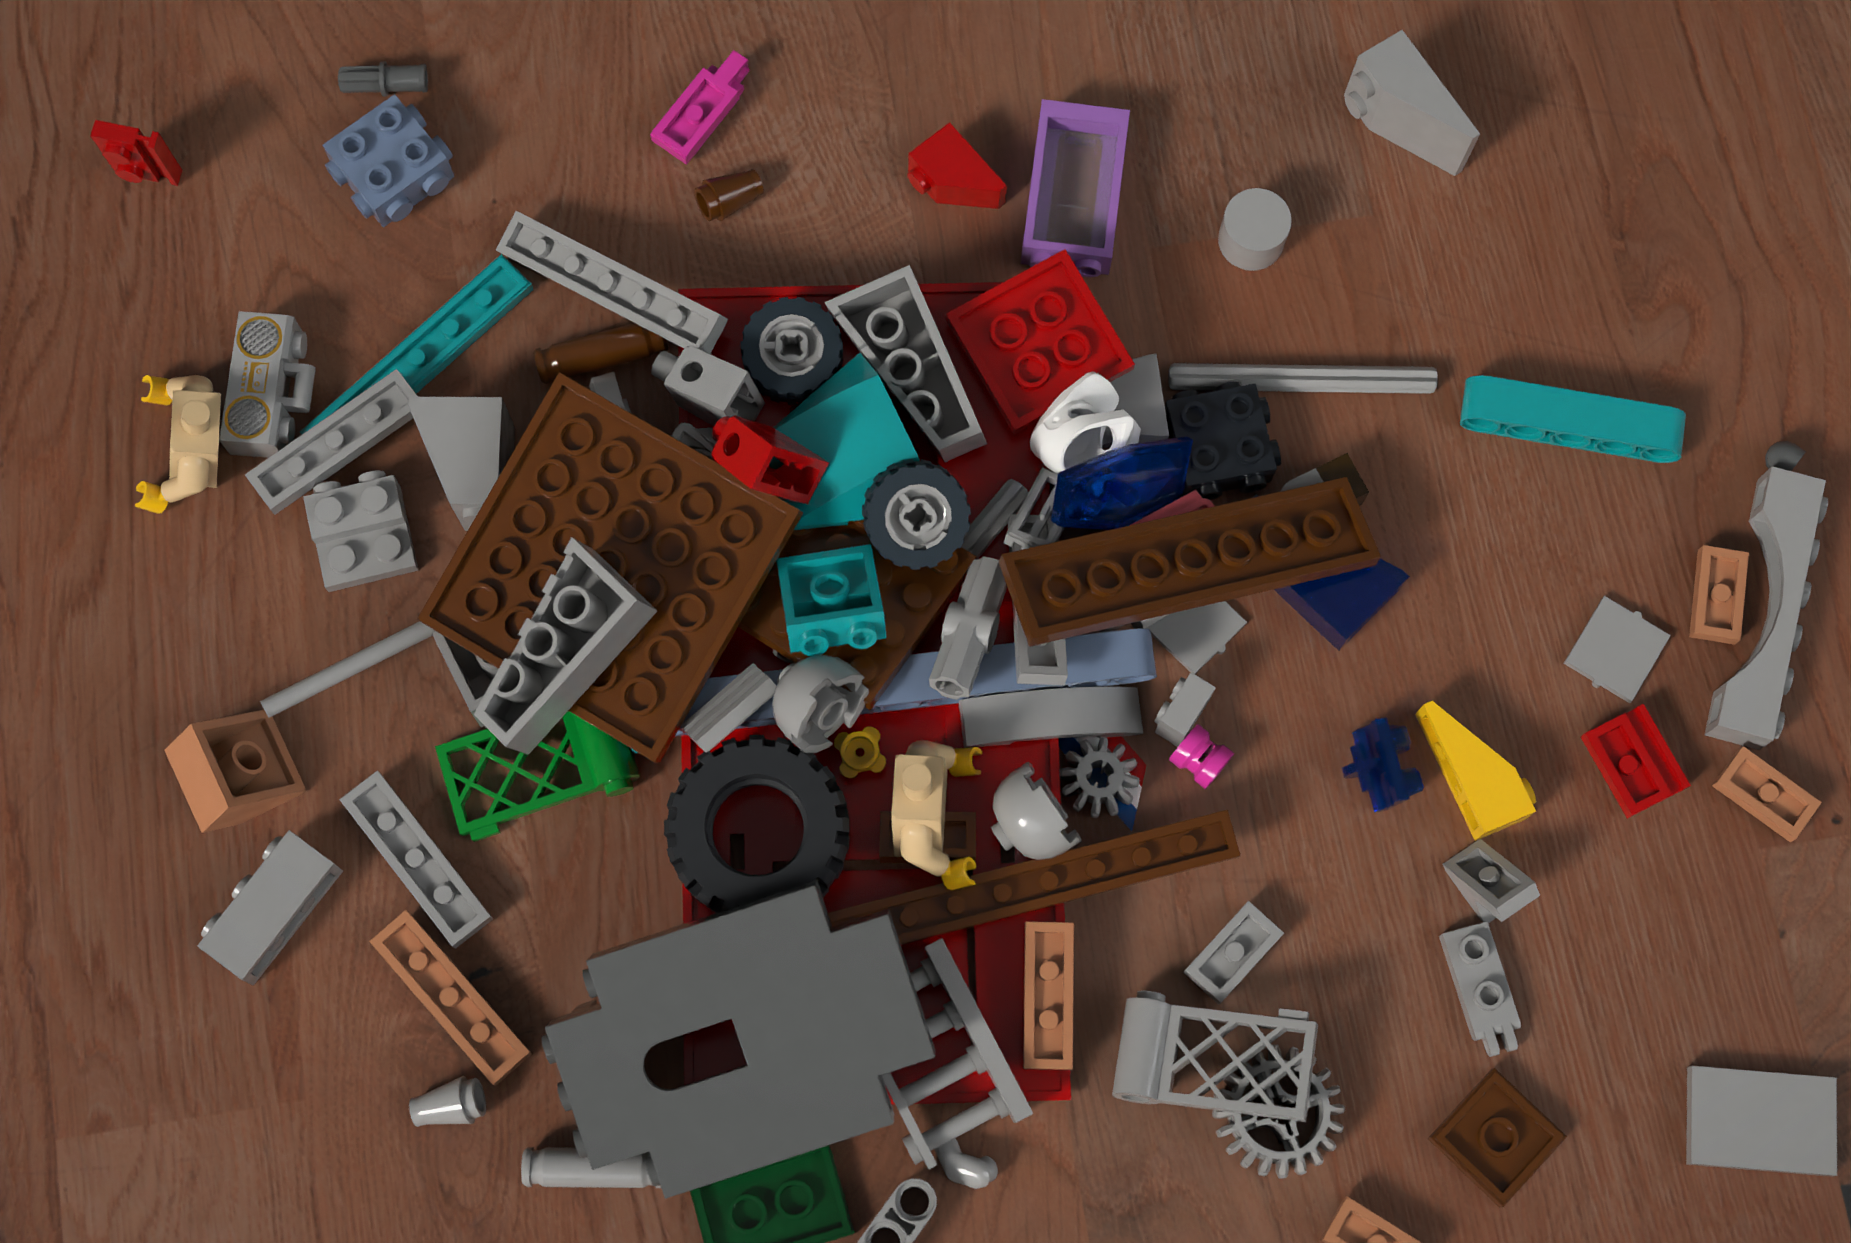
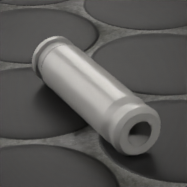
[521,1147,661,1188]

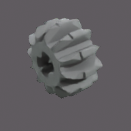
[1060,737,1140,818]

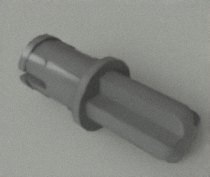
[338,61,428,97]

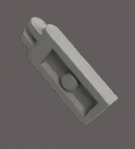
[1439,921,1521,1057]

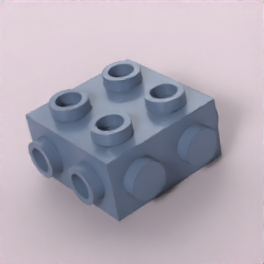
[322,94,455,228]

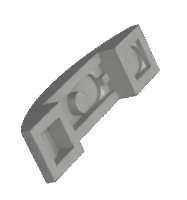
[958,687,1143,748]

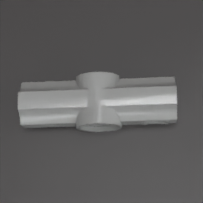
[929,556,1007,700]

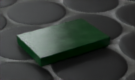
[690,1145,855,1243]

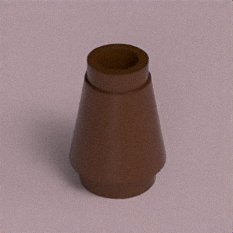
[694,169,764,221]

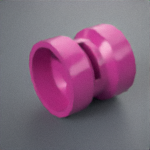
[1169,724,1235,789]

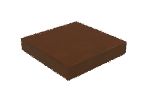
[1428,1068,1567,1208]

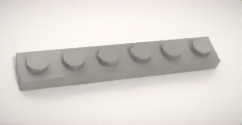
[496,211,728,354]

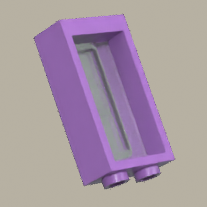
[1021,99,1130,277]

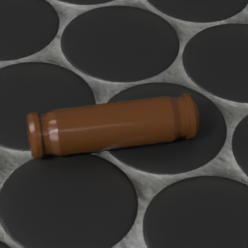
[533,323,668,384]

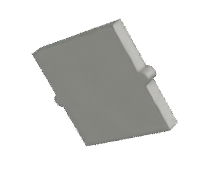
[1563,596,1671,703]
[1146,601,1247,674]

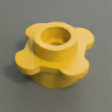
[834,727,886,779]

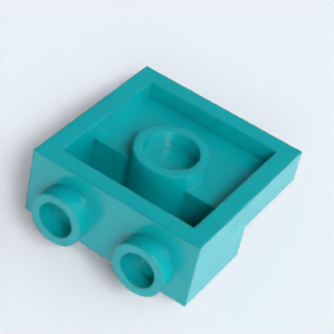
[777,544,887,656]

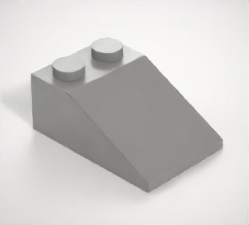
[1344,30,1480,176]

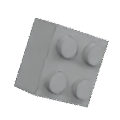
[1154,672,1216,747]

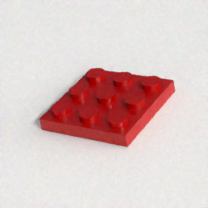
[945,249,1135,435]

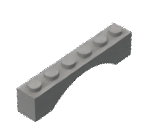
[1705,466,1828,750]

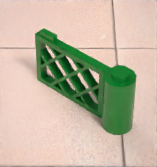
[435,711,640,842]

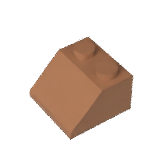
[164,710,306,833]

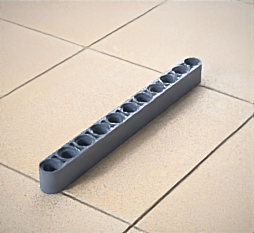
[675,628,1157,736]

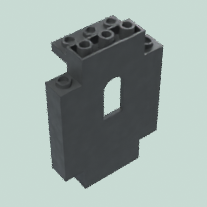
[542,880,935,1199]

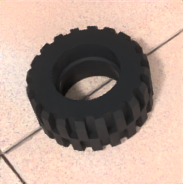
[664,735,850,913]

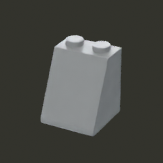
[408,397,515,531]

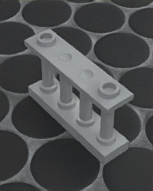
[882,938,1033,1169]

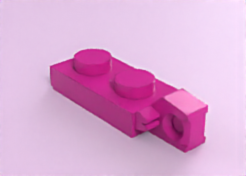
[650,50,750,165]

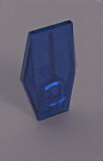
[1051,436,1193,530]

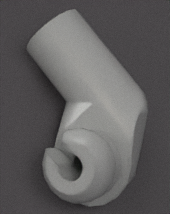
[934,1138,998,1189]

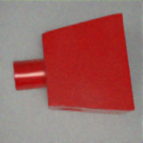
[711,415,829,505]

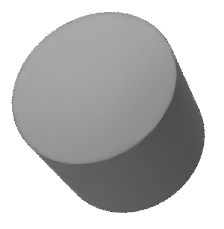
[1218,188,1292,271]

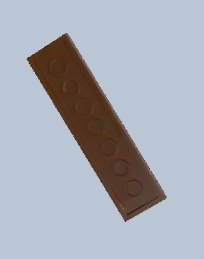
[999,477,1381,647]

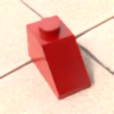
[907,122,1007,209]

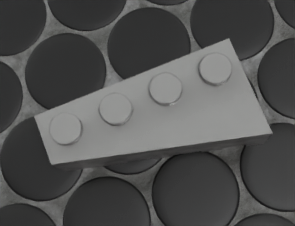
[824,265,987,462]
[474,537,657,755]

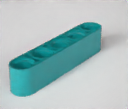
[1460,375,1686,463]

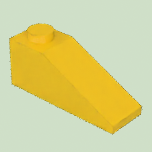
[1415,700,1536,841]

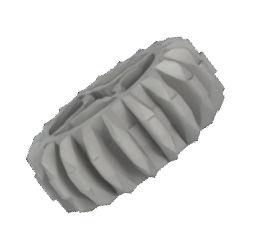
[1212,1045,1345,1179]

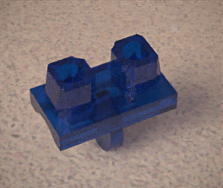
[1342,718,1424,812]

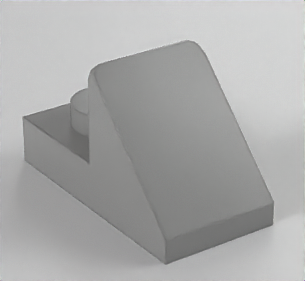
[1443,839,1540,923]

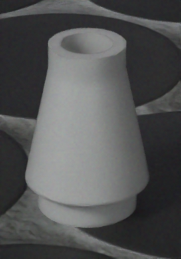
[409,1076,486,1127]

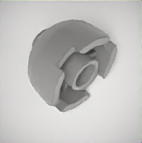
[772,655,869,753]
[991,762,1082,860]

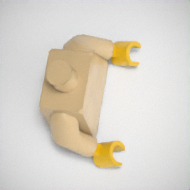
[135,375,221,514]
[892,740,982,890]

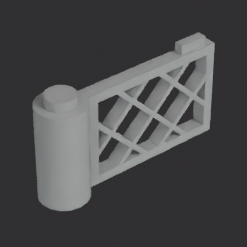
[1112,991,1318,1122]

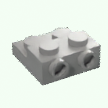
[303,470,419,592]

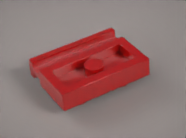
[90,120,183,186]
[1581,704,1691,819]

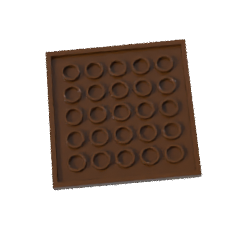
[417,372,804,763]

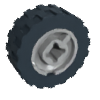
[740,297,843,405]
[862,459,971,570]

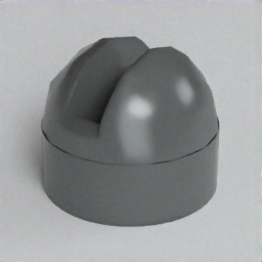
[1765,441,1806,471]

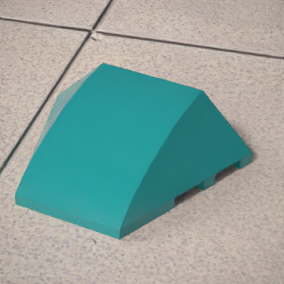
[769,353,920,530]

